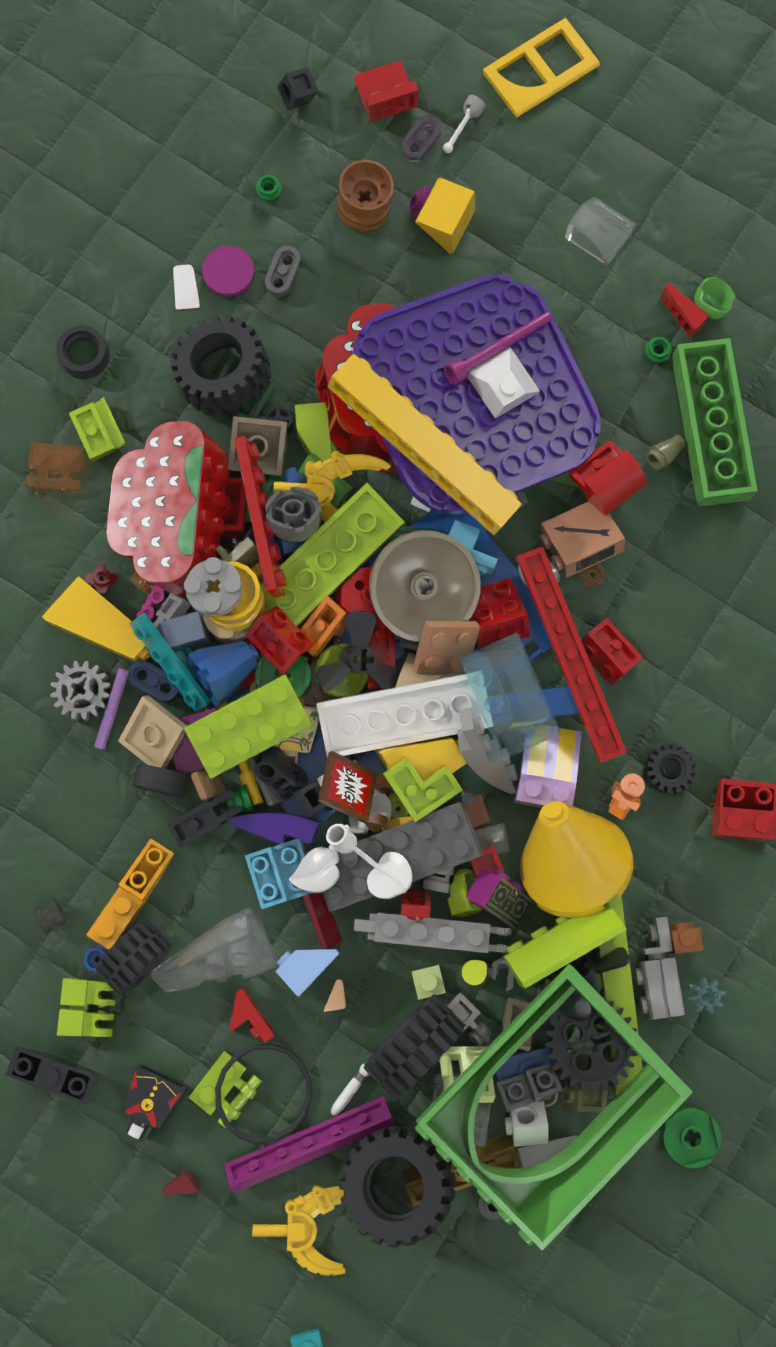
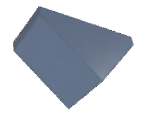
[158,612,212,649]

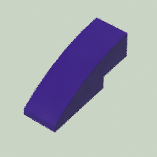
[229,812,323,844]

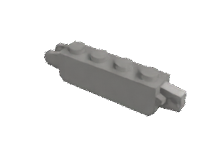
[354,913,512,953]

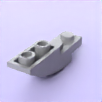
[457,707,518,794]

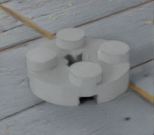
[184,557,242,616]

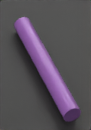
[94,668,129,750]

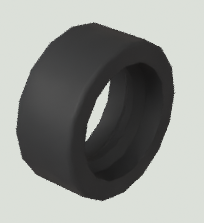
[56,325,110,379]
[132,764,188,798]

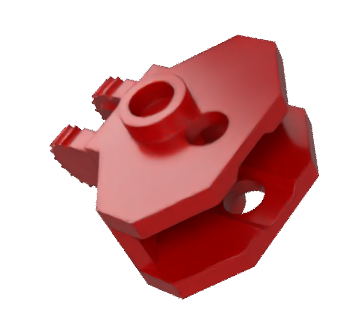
[334,567,386,630]

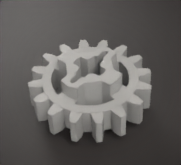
[50,661,112,721]

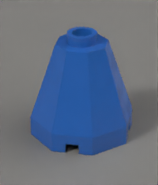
[188,641,259,707]

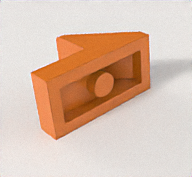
[301,596,348,657]

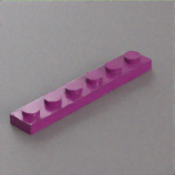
[224,1096,395,1194]

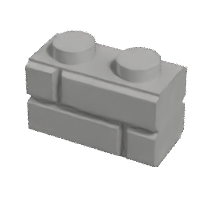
[634,957,685,1020]

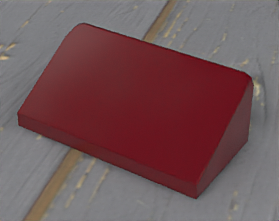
[303,892,342,949]

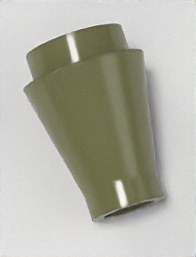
[646,435,686,470]

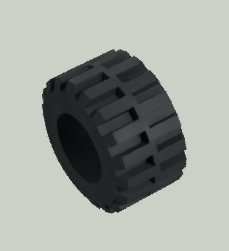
[95,920,172,996]

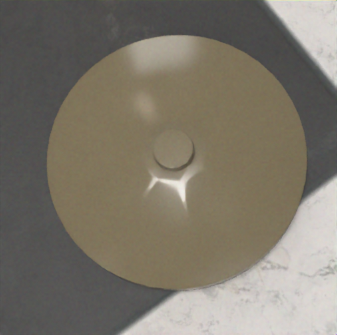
[369,530,481,642]

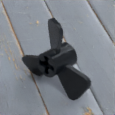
[316,612,399,691]
[553,947,630,1021]

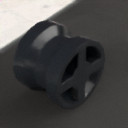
[265,406,293,436]

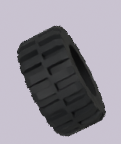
[339,1125,456,1248]

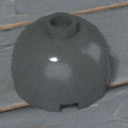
[265,487,321,543]

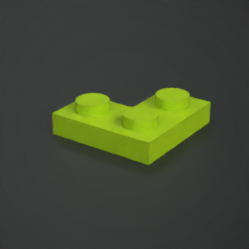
[383,758,462,822]

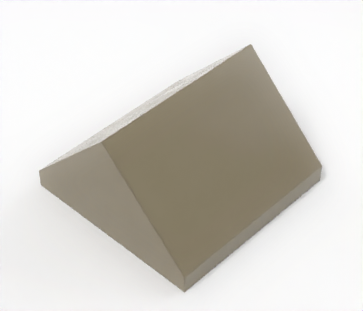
[228,416,287,476]

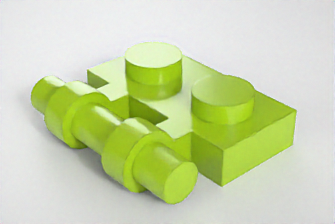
[188,1050,262,1128]

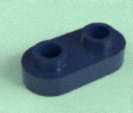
[128,661,180,702]

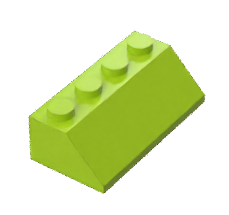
[503,903,627,989]

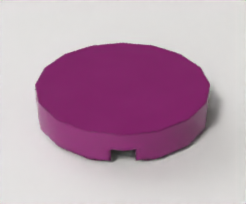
[202,245,255,298]

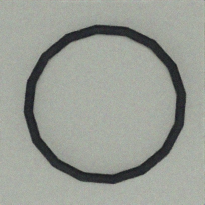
[215,1043,312,1144]

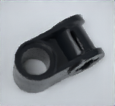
[254,746,309,800]

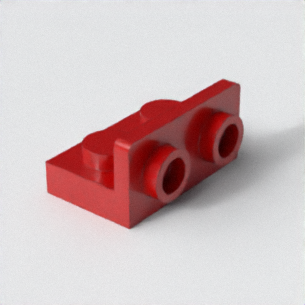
[246,606,314,675]
[581,618,643,685]

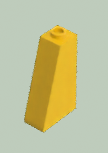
[42,576,151,662]

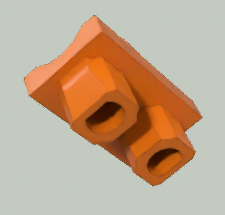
[608,773,645,820]

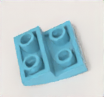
[245,839,312,909]

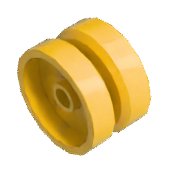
[207,562,265,631]

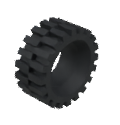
[170,315,271,418]
[363,994,466,1100]

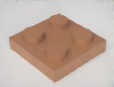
[413,621,480,673]

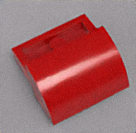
[568,440,646,516]

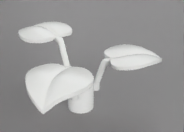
[289,789,413,899]

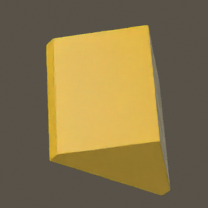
[415,178,476,254]

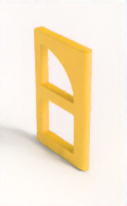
[483,18,600,118]

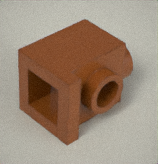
[669,922,704,954]

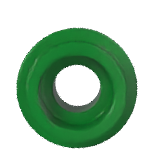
[256,175,282,201]
[645,337,672,363]

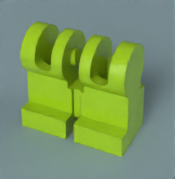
[57,977,116,1037]

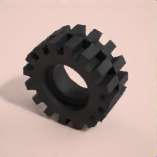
[644,743,697,795]

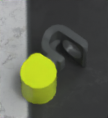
[461,958,514,992]

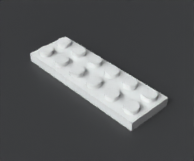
[316,671,494,758]

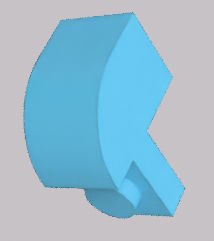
[449,520,498,576]

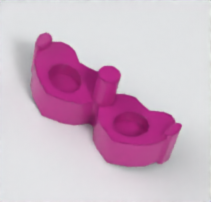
[137,586,165,620]

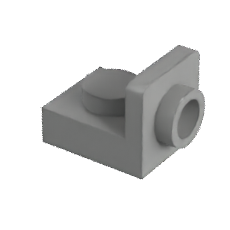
[640,917,673,960]

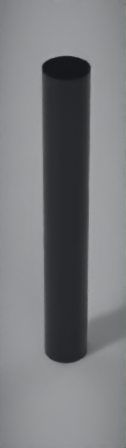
[456,779,474,804]

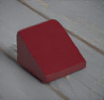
[162,1169,201,1195]

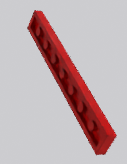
[516,546,627,763]

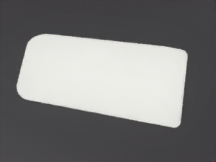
[173,265,200,309]

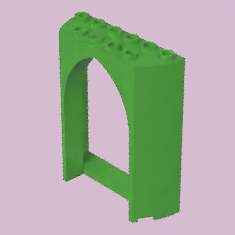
[415,964,693,1251]

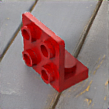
[354,61,418,122]
[469,578,530,652]

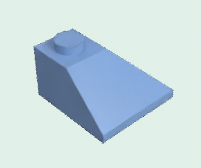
[276,949,340,997]

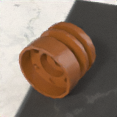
[337,160,394,232]

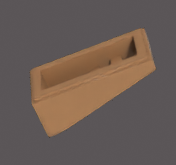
[191,771,226,802]

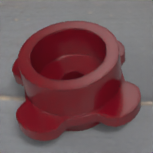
[85,564,118,595]

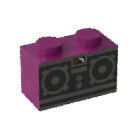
[466,868,532,929]

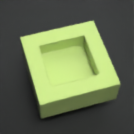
[411,965,446,1000]

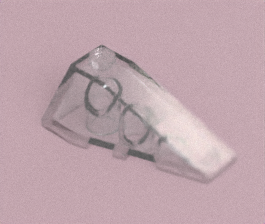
[151,908,278,993]

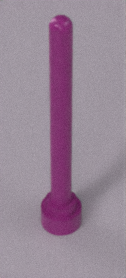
[444,312,552,385]

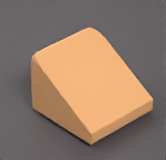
[324,979,346,1012]

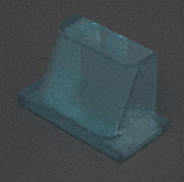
[460,633,561,756]

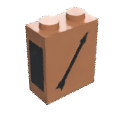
[539,501,625,578]

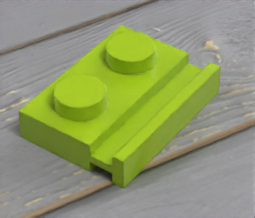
[69,397,127,462]

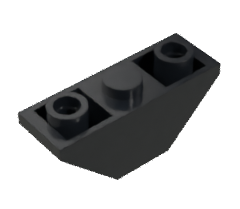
[5,1047,98,1105]

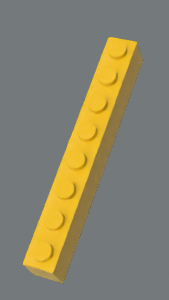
[328,354,522,535]

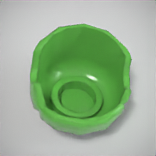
[694,277,735,320]

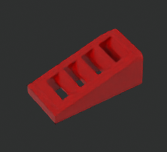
[660,283,708,339]

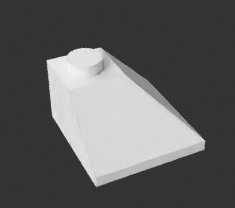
[466,347,540,419]

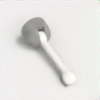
[443,95,486,153]

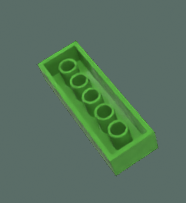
[672,338,758,507]

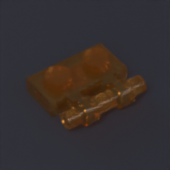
[25,442,85,493]

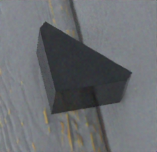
[294,779,327,817]

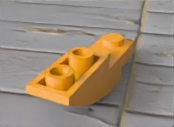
[86,839,174,950]

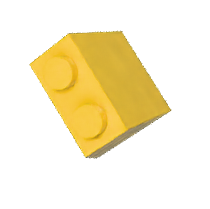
[374,736,467,781]

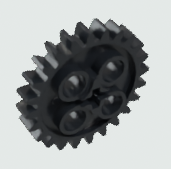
[543,997,638,1092]

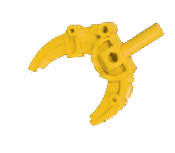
[274,451,391,522]
[252,1185,345,1276]

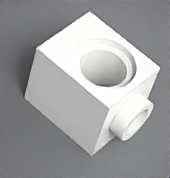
[505,1101,548,1147]

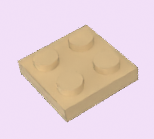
[118,695,187,769]

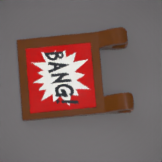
[318,751,392,832]

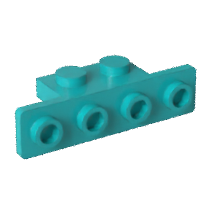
[130,613,211,712]

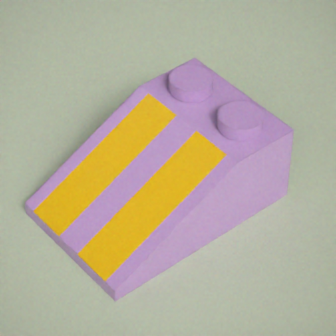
[514,722,582,808]

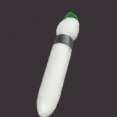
[331,1059,369,1116]

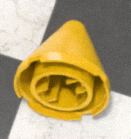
[520,801,634,918]

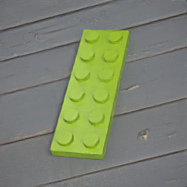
[261,483,406,627]

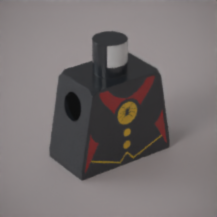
[122,1063,188,1140]

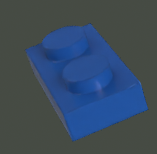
[496,1047,553,1082]

